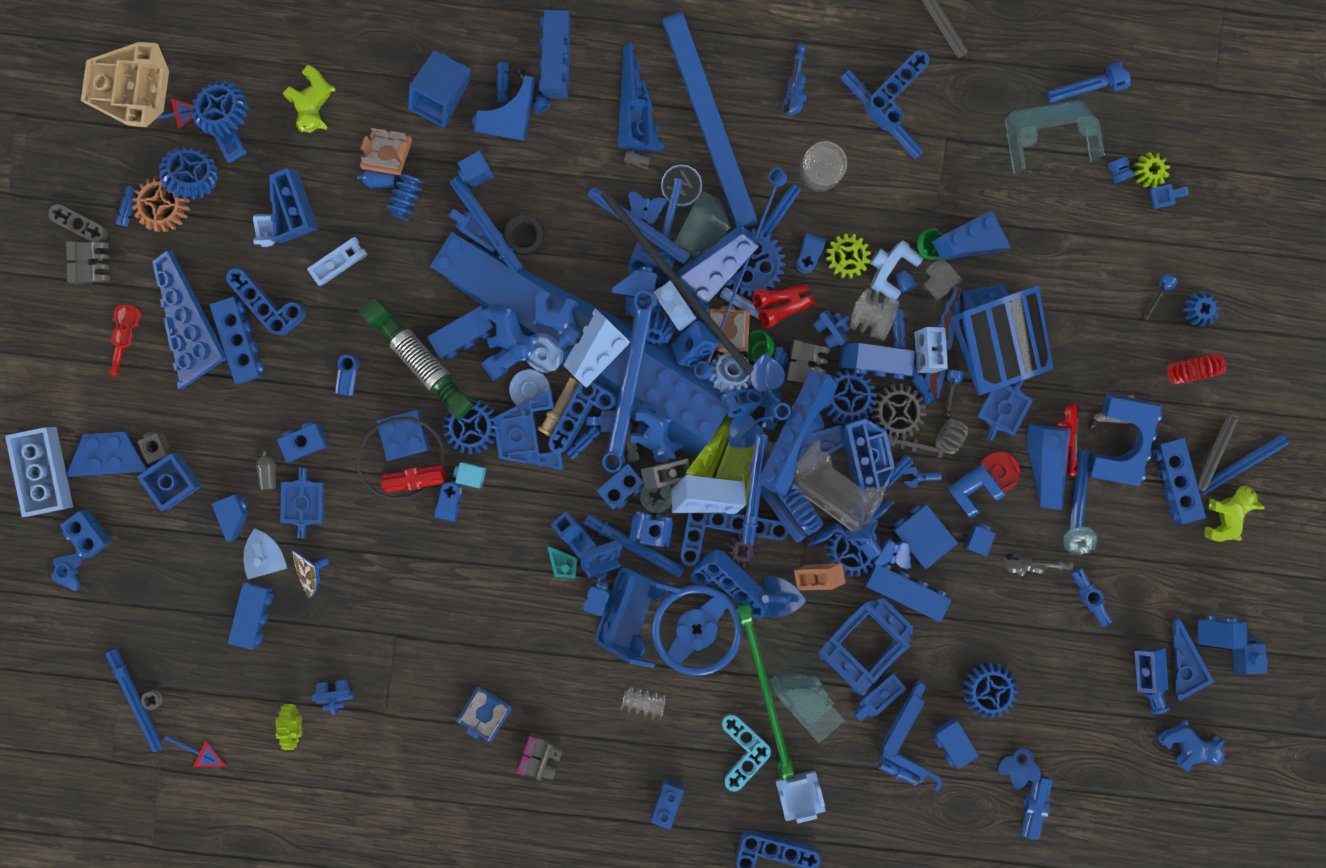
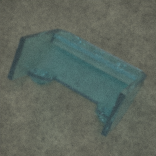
[1005,100,1105,175]
[770,675,845,743]

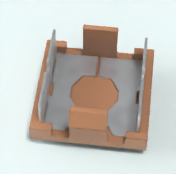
[360,128,412,175]
[708,306,750,353]

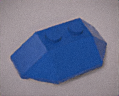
[842,418,895,503]

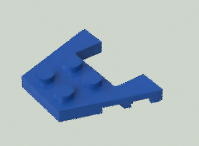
[493,389,564,470]

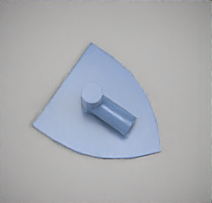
[243,528,287,579]

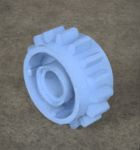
[709,353,753,393]

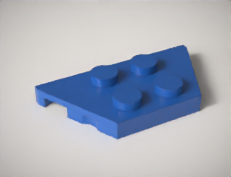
[67,432,149,477]

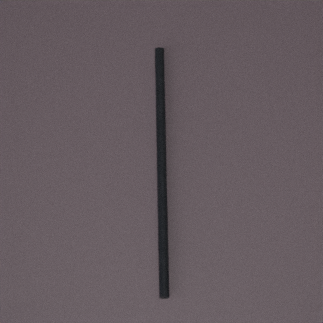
[601,190,754,375]

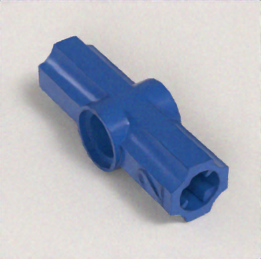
[1020,775,1053,840]

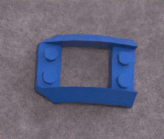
[819,598,913,696]

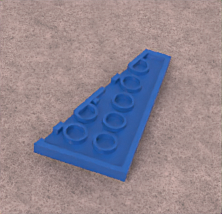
[152,251,227,389]

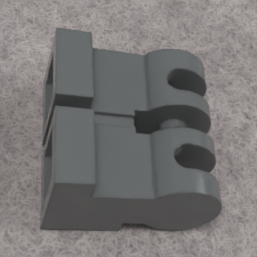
[66,241,110,284]
[785,340,830,383]

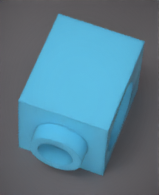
[453,462,487,488]

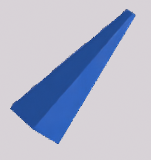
[618,43,664,152]

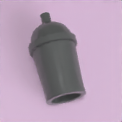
[255,451,277,490]

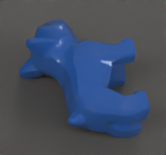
[532,290,584,350]
[480,303,539,361]
[630,402,683,463]
[1157,720,1225,772]

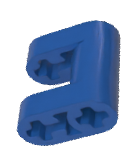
[948,463,1006,519]

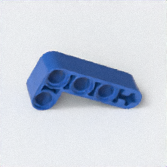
[864,51,929,131]
[226,268,306,336]
[549,380,618,453]
[690,550,769,618]
[736,830,820,868]

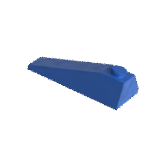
[1027,423,1071,510]

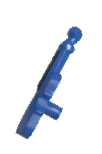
[782,43,807,116]

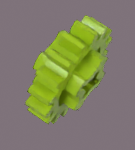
[825,234,871,279]
[275,704,302,750]

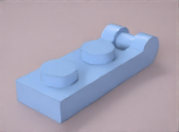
[307,237,368,287]

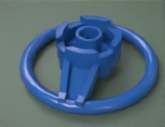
[652,585,743,676]

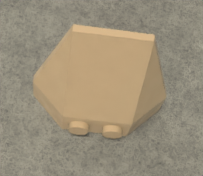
[81,42,169,127]

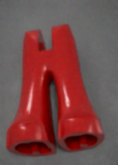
[753,284,814,328]

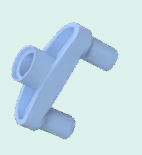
[870,240,924,301]

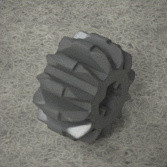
[936,418,968,455]

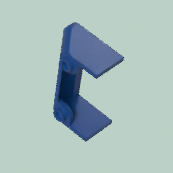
[596,568,681,668]

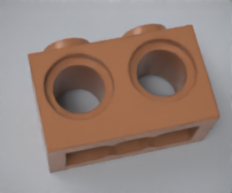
[794,563,845,590]

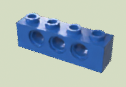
[209,297,265,384]
[1153,438,1206,524]

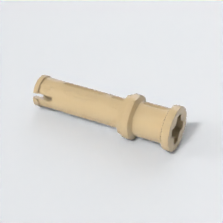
[537,377,580,437]

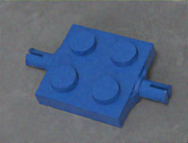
[976,375,1033,441]
[280,468,324,538]

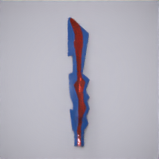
[924,286,962,398]

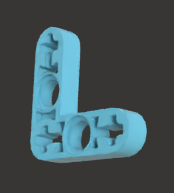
[722,713,771,792]

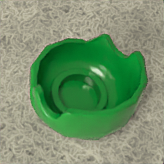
[917,228,945,260]
[746,330,775,363]

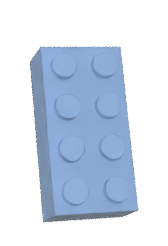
[5,427,73,517]

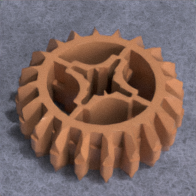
[132,176,190,232]

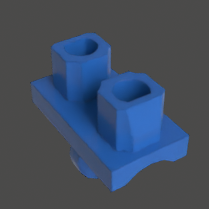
[813,309,850,348]
[312,680,354,715]

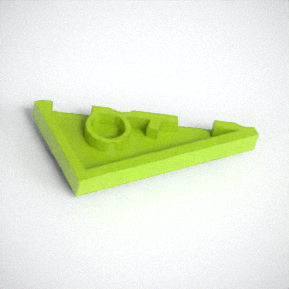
[686,416,734,478]

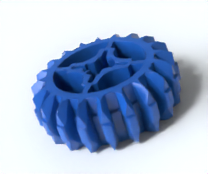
[191,81,249,137]
[159,146,218,201]
[823,369,877,424]
[443,399,497,454]
[777,483,823,535]
[824,521,880,577]
[963,662,1020,719]

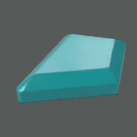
[548,546,577,579]

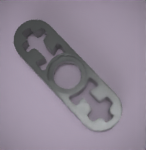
[49,204,108,242]

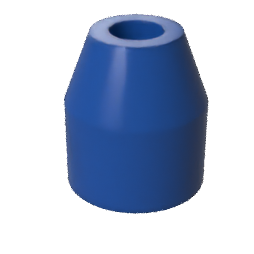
[896,271,917,293]

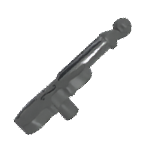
[1002,552,1075,576]

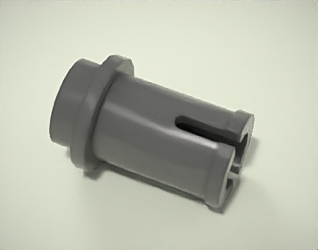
[624,149,651,170]

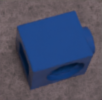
[963,523,996,557]

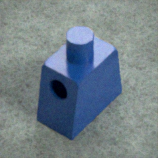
[1232,634,1268,674]

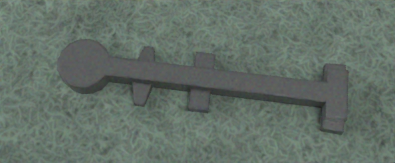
[888,435,943,458]

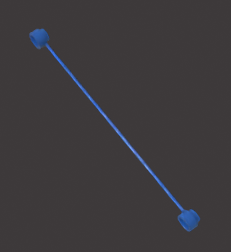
[694,167,787,380]

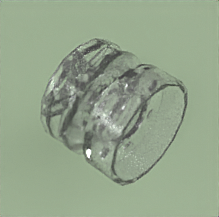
[850,288,899,341]

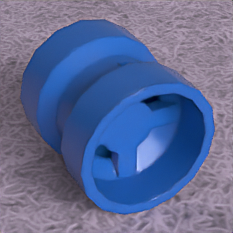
[1107,157,1134,184]

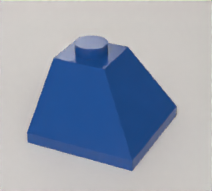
[612,266,658,298]

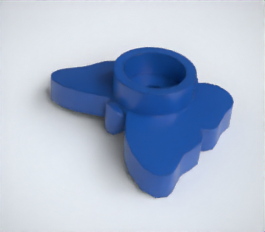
[629,192,667,225]
[873,539,911,569]
[51,553,83,591]

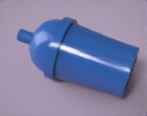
[357,170,397,189]

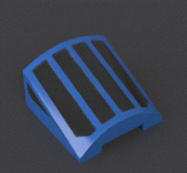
[951,286,1054,396]

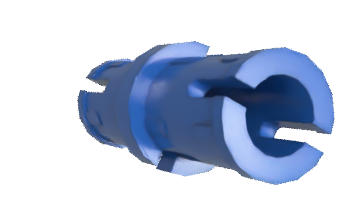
[878,757,919,786]

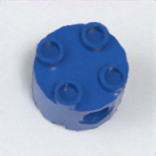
[629,511,673,547]

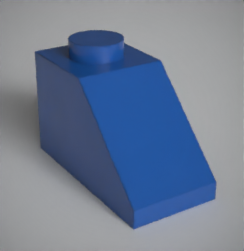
[212,494,248,542]

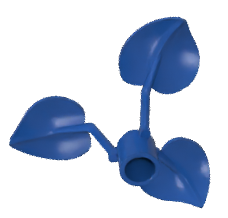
[729,354,824,448]
[808,500,895,559]

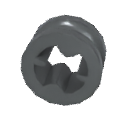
[141,690,163,710]

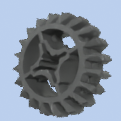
[870,384,926,440]

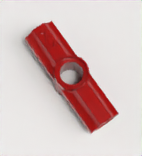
[381,465,446,493]

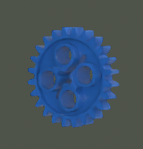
[726,229,786,296]

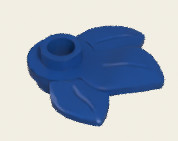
[998,749,1041,790]

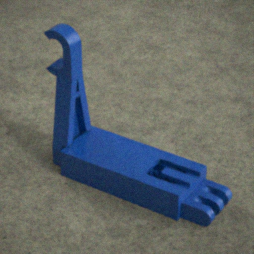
[881,681,942,791]

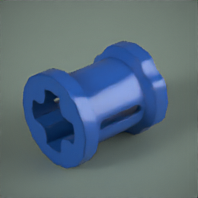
[1145,691,1170,714]

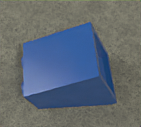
[408,50,471,128]

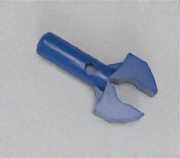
[902,467,942,488]

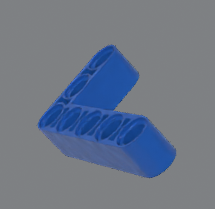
[681,512,788,566]

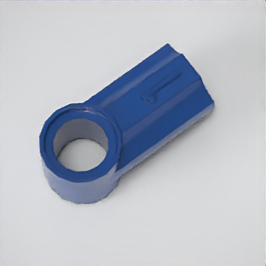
[481,348,518,381]
[335,354,360,396]

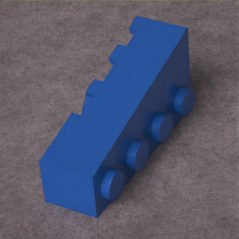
[539,10,570,99]

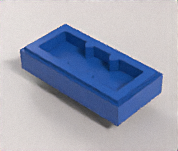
[214,129,247,163]

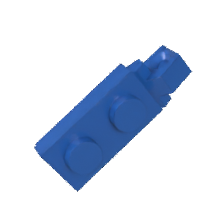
[449,209,505,253]
[853,672,907,721]

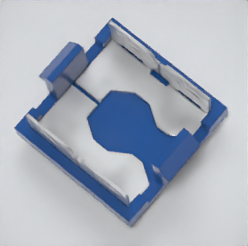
[456,686,513,743]

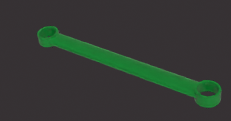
[736,603,795,780]

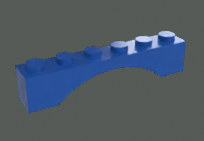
[757,369,838,496]

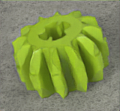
[1133,152,1170,188]

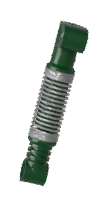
[359,297,475,420]

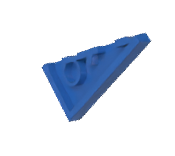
[1173,618,1214,701]

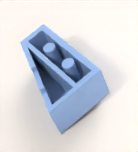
[564,308,630,388]
[672,475,746,514]

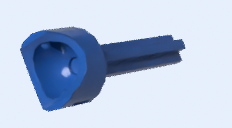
[1047,62,1131,103]

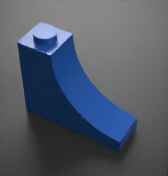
[472,76,535,141]

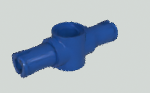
[1070,567,1113,627]

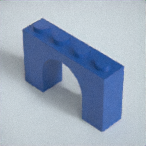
[1088,393,1163,486]

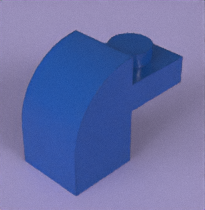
[551,511,598,559]

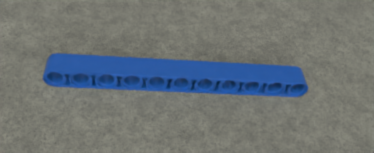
[662,11,757,228]

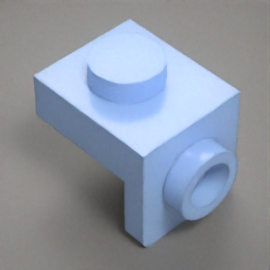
[253,214,275,247]

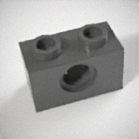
[641,459,690,489]

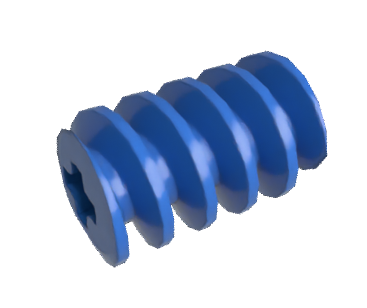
[386,174,425,222]

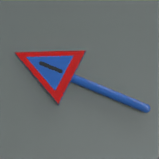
[155,99,194,129]
[164,735,228,767]

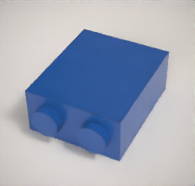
[891,504,958,569]

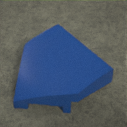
[581,539,622,581]

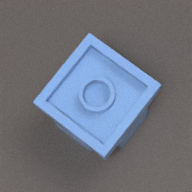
[776,770,826,823]

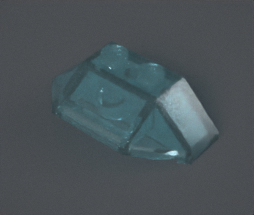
[673,191,730,270]

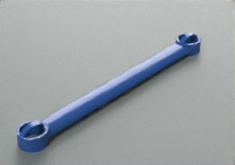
[602,290,657,473]

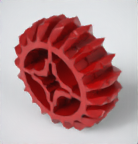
[1167,353,1226,384]

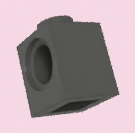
[138,431,172,464]

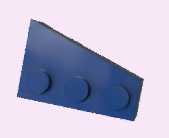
[932,211,1011,260]

